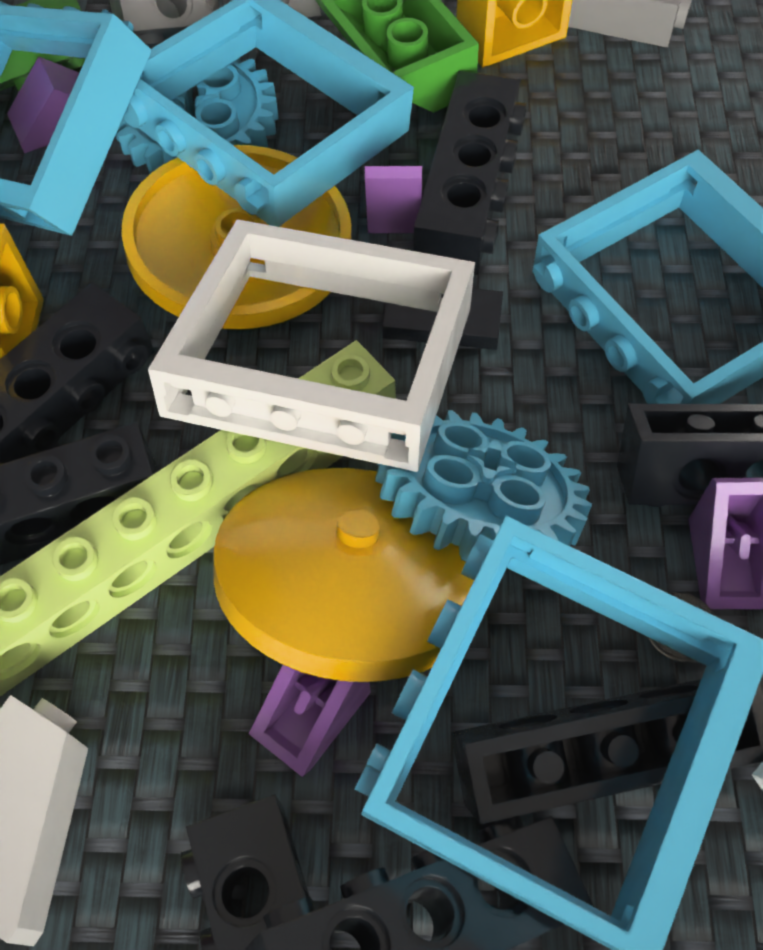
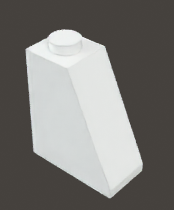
[0,695,88,946]

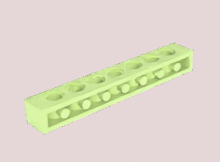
[0,340,396,696]

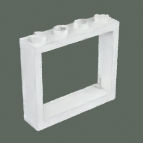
[148,219,475,472]

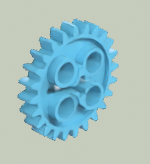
[115,58,279,174]
[375,410,592,561]

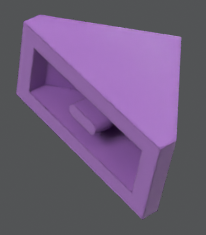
[7,56,79,153]
[365,166,422,233]
[688,478,763,609]
[249,665,371,777]

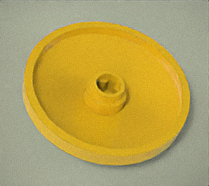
[122,145,351,329]
[213,468,474,682]

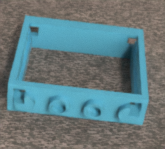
[123,0,414,227]
[0,1,152,236]
[532,149,763,404]
[355,516,763,950]

